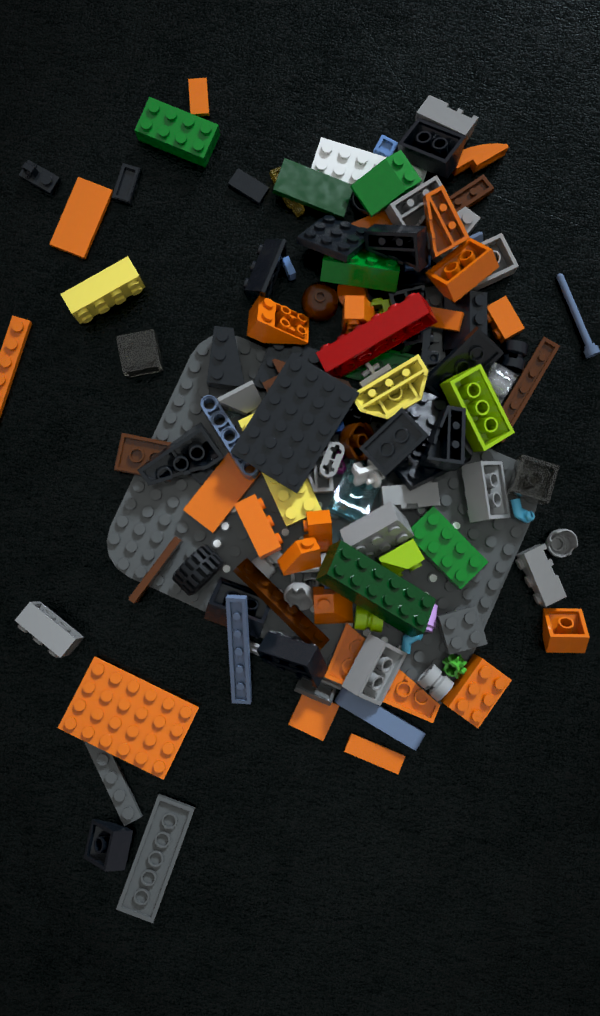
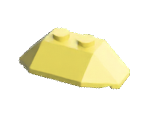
[355,354,429,420]

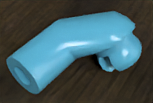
[510,498,535,523]
[401,634,423,654]

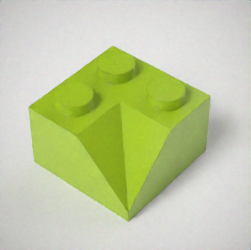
[375,539,425,577]

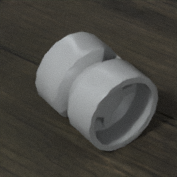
[251,551,283,579]
[417,664,454,702]

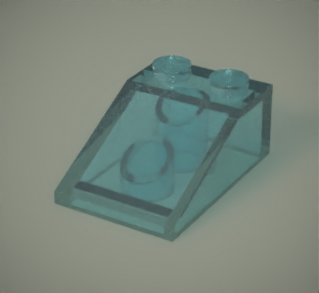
[327,459,383,522]

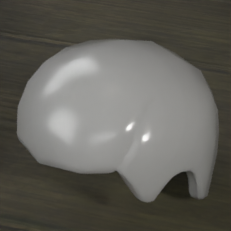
[546,529,578,558]
[284,582,313,611]

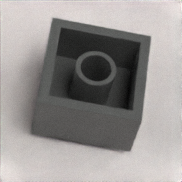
[437,605,488,655]

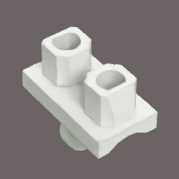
[359,362,392,388]
[351,459,385,488]

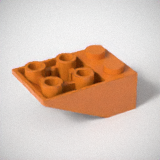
[247,295,309,345]

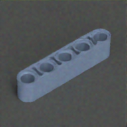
[200,395,259,480]
[334,687,426,751]

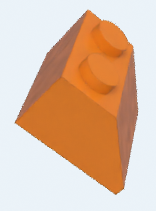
[543,608,590,653]

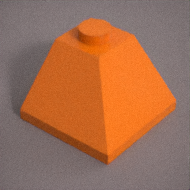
[313,586,353,624]

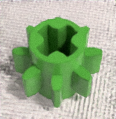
[442,654,467,679]

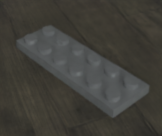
[116,794,195,923]

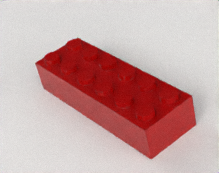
[316,292,438,378]

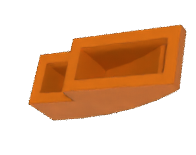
[452,143,509,176]

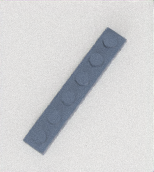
[226,595,252,704]

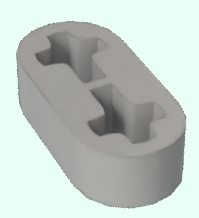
[319,442,345,478]

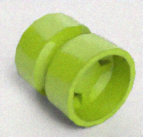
[354,605,384,632]

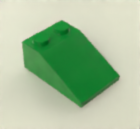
[350,150,422,218]

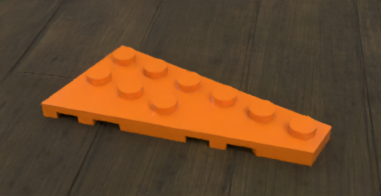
[324,622,440,723]

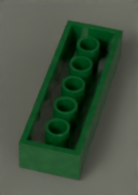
[316,540,436,637]

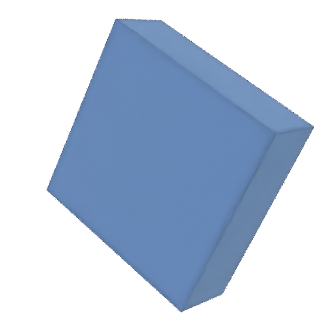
[373,134,398,157]
[282,256,296,281]

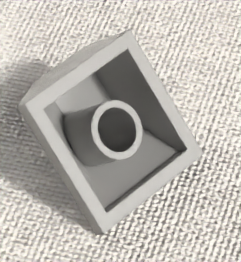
[217,380,262,416]

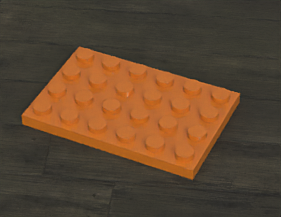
[58,656,199,780]

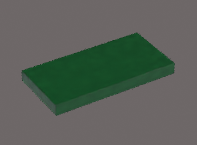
[272,158,352,220]

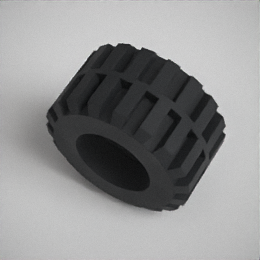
[172,544,224,596]

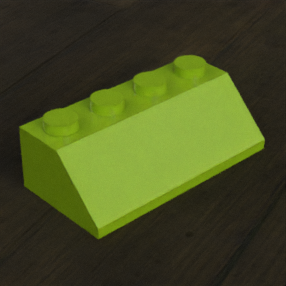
[440,364,515,452]

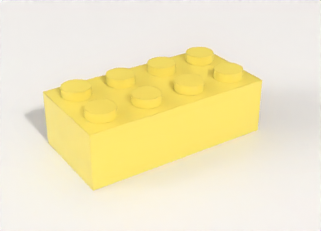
[61,256,145,324]

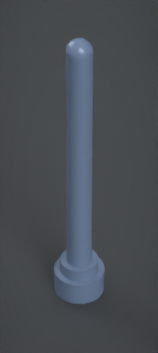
[556,273,600,359]

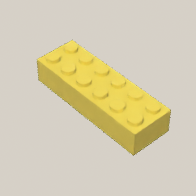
[238,413,322,527]

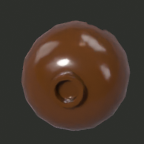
[301,282,338,322]
[338,422,375,461]

